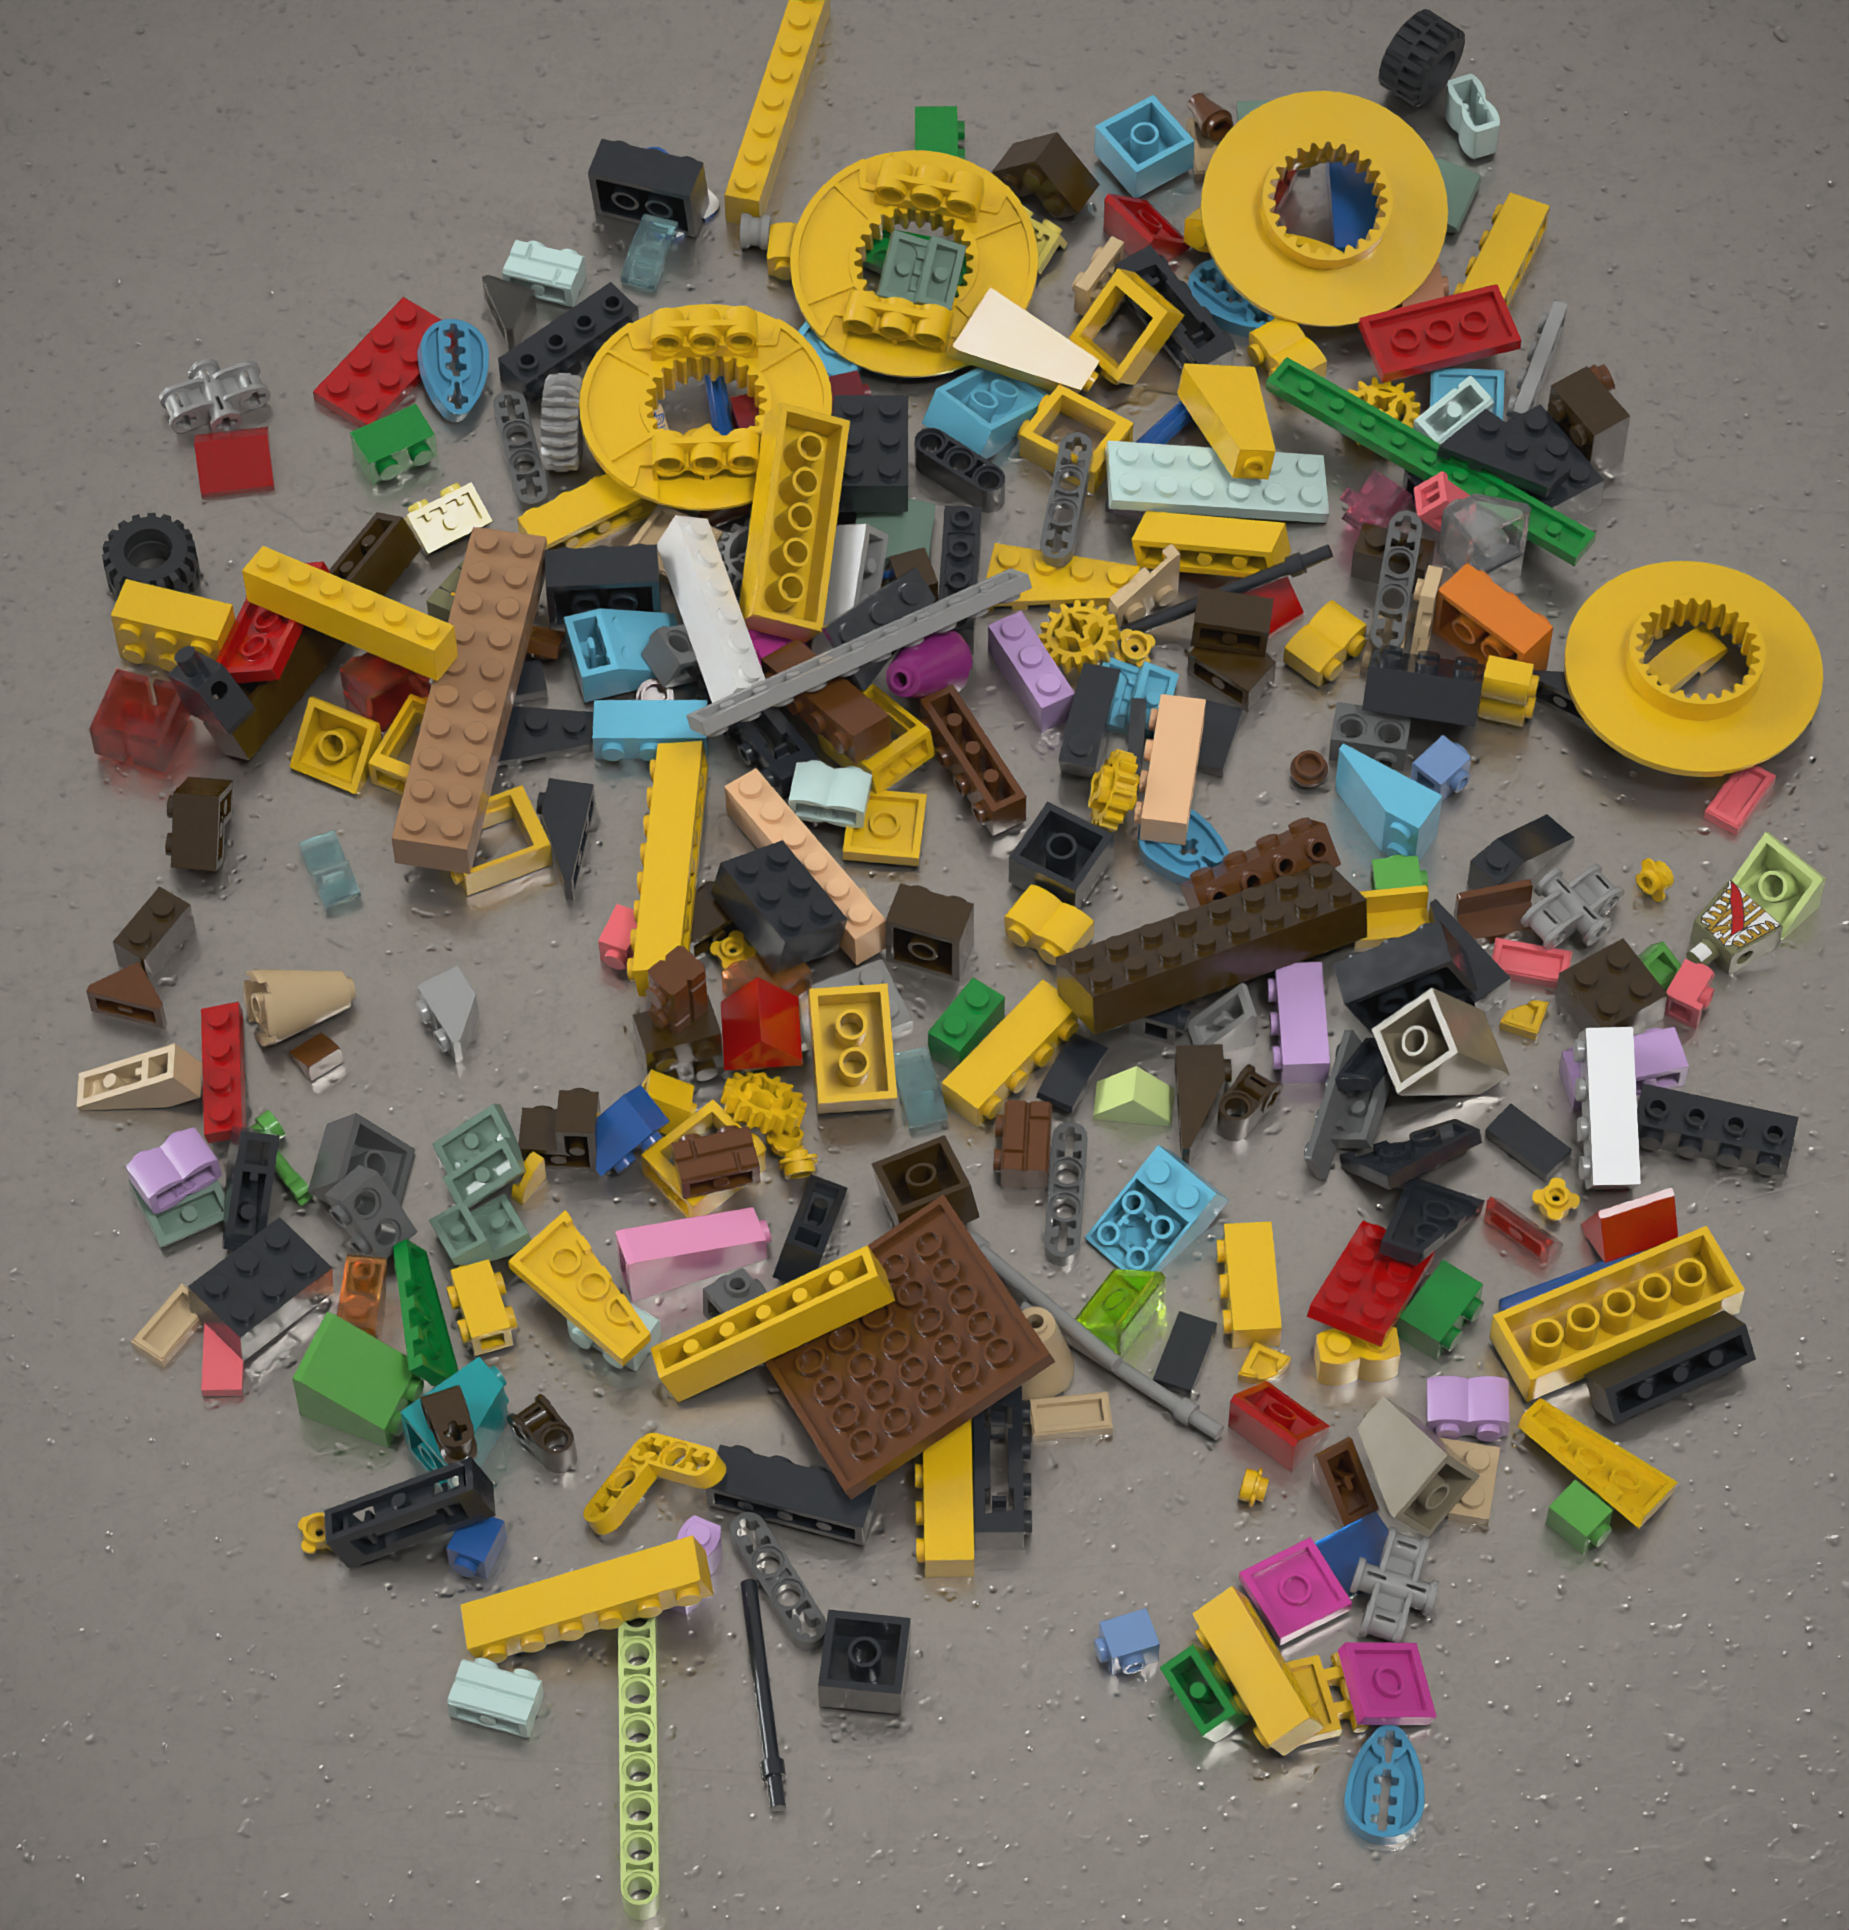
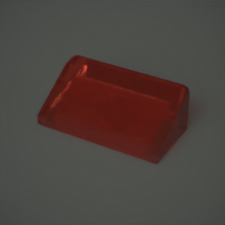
[1484,1196,1563,1264]

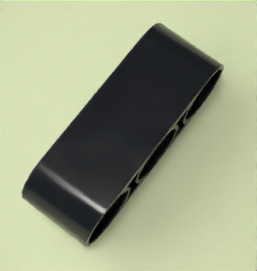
[914,428,1005,513]

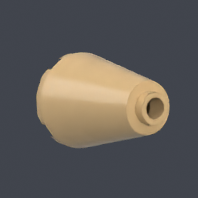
[243,969,356,1046]
[1022,1307,1074,1400]

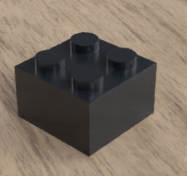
[1008,801,1114,909]
[818,1609,911,1714]

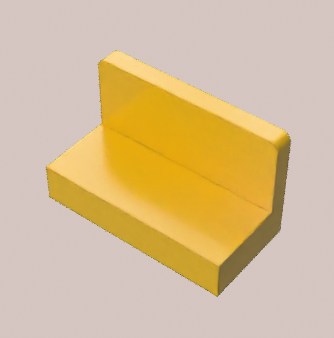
[1353,885,1430,949]

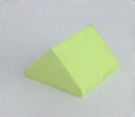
[1732,832,1826,940]

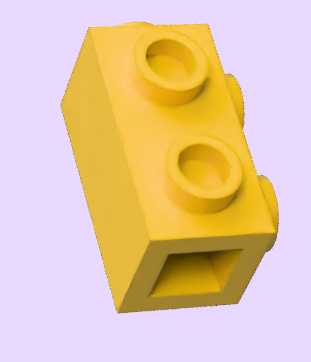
[446,1259,518,1356]

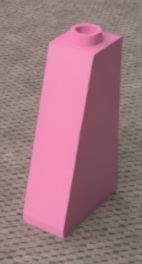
[615,1207,772,1302]

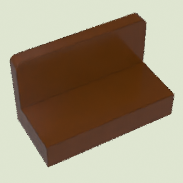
[1453,879,1537,946]

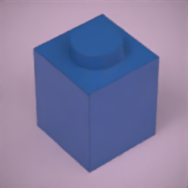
[446,1517,507,1580]

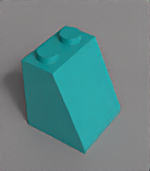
[401,1357,509,1490]

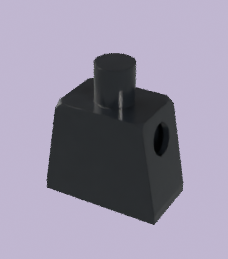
[168,646,256,735]

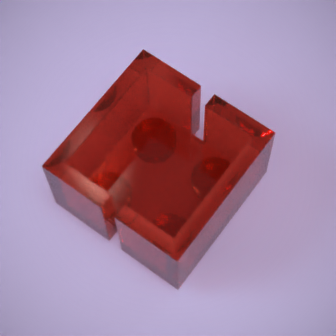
[339,652,431,734]
[89,669,191,772]

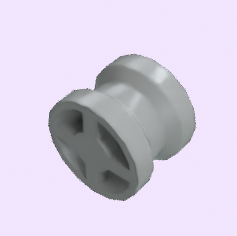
[740,213,771,250]

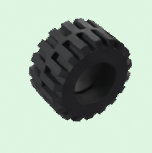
[1378,9,1465,108]
[102,513,200,601]

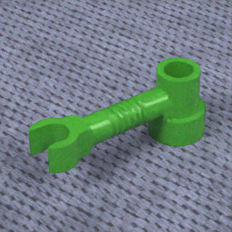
[249,1110,314,1206]

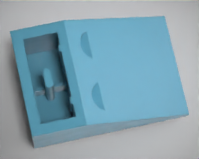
[564,609,678,702]
[1084,1145,1229,1288]

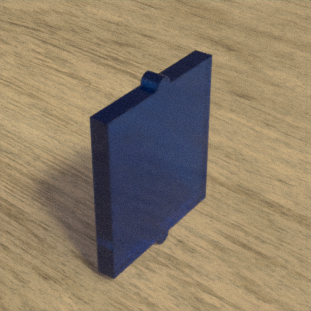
[1315,1511,1389,1599]

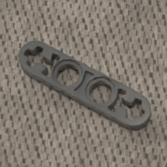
[493,390,549,513]
[1040,432,1093,567]
[1370,510,1422,649]
[1044,1122,1088,1266]
[730,1512,826,1651]

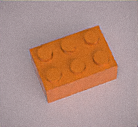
[1432,563,1553,671]

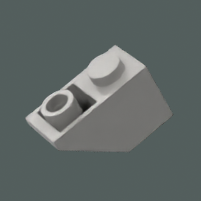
[415,965,479,1063]

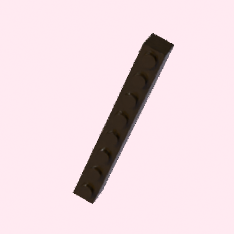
[203,512,422,760]

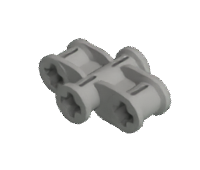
[159,359,271,433]
[1521,863,1625,950]
[1349,1526,1439,1643]

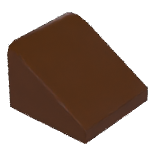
[289,1032,343,1082]

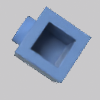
[1410,735,1471,801]
[1094,1608,1160,1675]

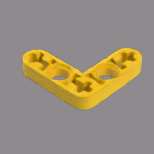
[583,1433,727,1535]

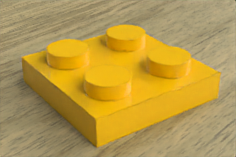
[843,790,927,866]

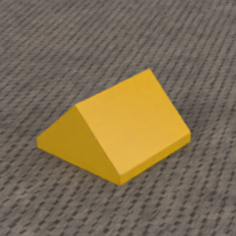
[289,696,382,794]

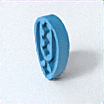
[1188,259,1275,337]
[417,319,489,422]
[1137,809,1229,885]
[1343,1725,1424,1845]

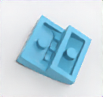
[1100,657,1179,738]

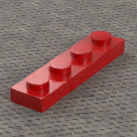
[201,1002,246,1144]

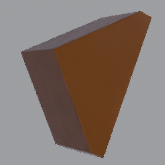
[86,962,167,1029]
[1311,1437,1379,1527]

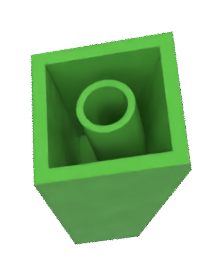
[292,1312,424,1448]

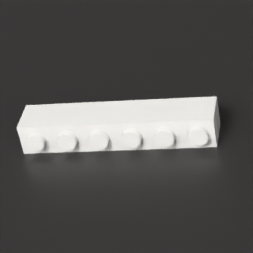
[657,515,765,703]

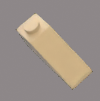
[76,1043,202,1111]

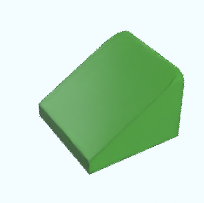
[1638,941,1681,991]

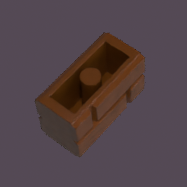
[646,945,708,1035]
[993,1100,1052,1190]
[671,1125,761,1199]

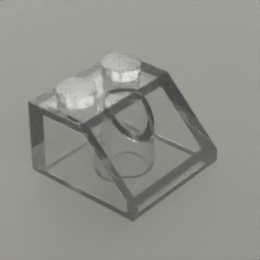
[1438,493,1531,573]

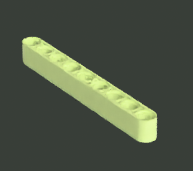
[618,1616,661,1921]

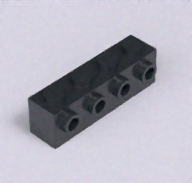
[498,282,639,407]
[1637,1083,1799,1176]
[1584,1310,1756,1424]
[706,1444,877,1545]

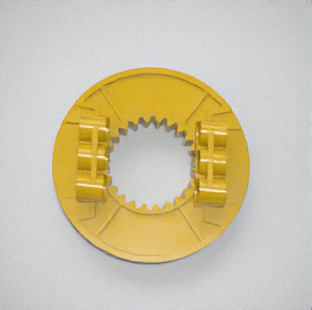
[1200,91,1448,327]
[790,150,1038,378]
[579,304,832,511]
[1564,561,1823,777]

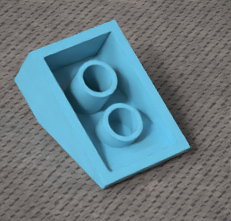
[922,367,1049,459]
[1335,743,1442,861]

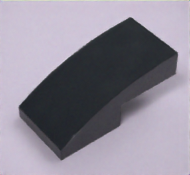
[1036,1033,1109,1113]

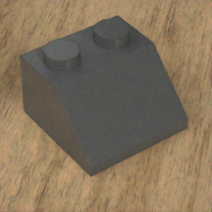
[308,1113,415,1208]

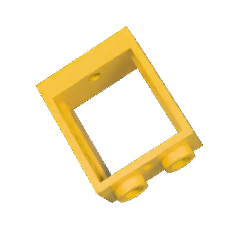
[1068,268,1184,385]
[1017,384,1134,494]
[817,683,935,795]
[368,693,428,796]
[450,785,553,896]
[641,1100,766,1218]

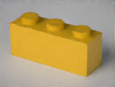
[1216,1221,1282,1349]

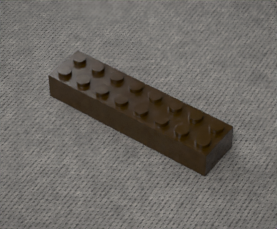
[1056,861,1367,1035]

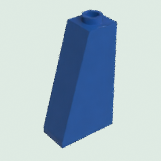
[1326,161,1379,253]

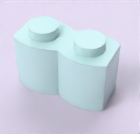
[1444,73,1500,159]
[788,760,872,828]

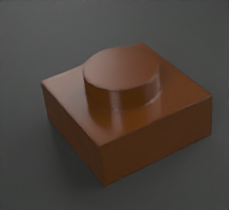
[526,625,566,660]

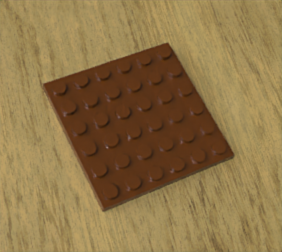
[765,1194,1055,1500]

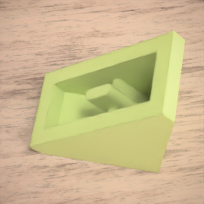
[1093,1066,1175,1127]

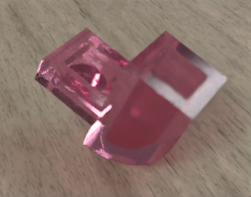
[1339,469,1413,531]

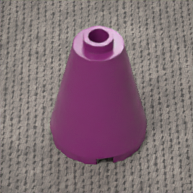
[886,630,973,698]

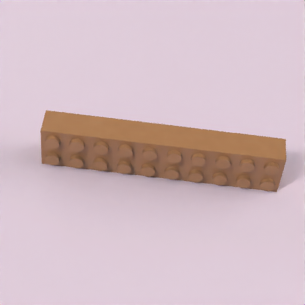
[392,526,547,874]

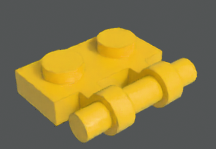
[1286,1652,1369,1745]

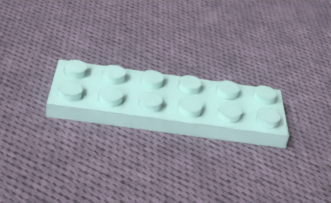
[1105,441,1329,523]

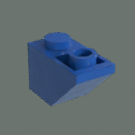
[596,1085,670,1176]

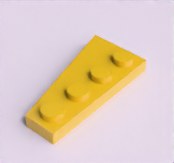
[986,543,1140,611]
[508,1210,651,1367]
[1517,1398,1678,1529]

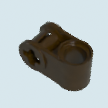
[1217,1064,1283,1141]
[419,1385,478,1465]
[506,1394,577,1473]

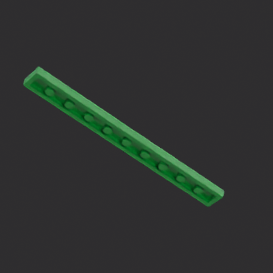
[1265,357,1596,567]

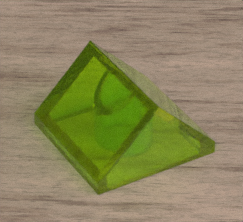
[1075,1269,1166,1358]

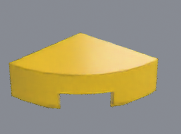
[1499,1000,1549,1041]
[511,1152,546,1206]
[1238,1342,1291,1384]

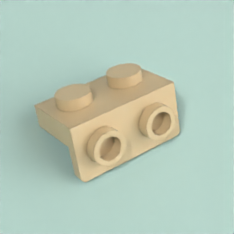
[1072,236,1124,326]

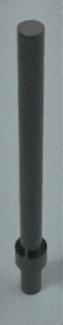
[1121,544,1334,633]
[740,1579,786,1812]

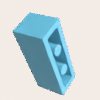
[593,700,708,761]

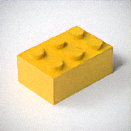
[111,579,235,672]
[808,983,897,1114]

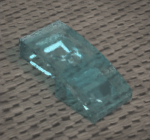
[620,214,678,290]
[298,830,361,909]
[894,1046,948,1128]

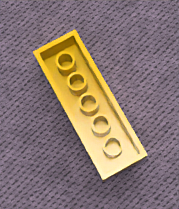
[739,402,850,643]
[1489,1225,1745,1403]

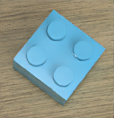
[1094,95,1195,198]

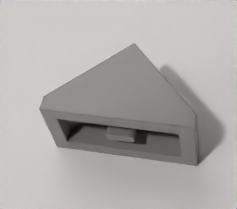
[1188,983,1257,1052]

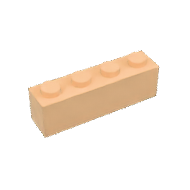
[1134,694,1206,845]

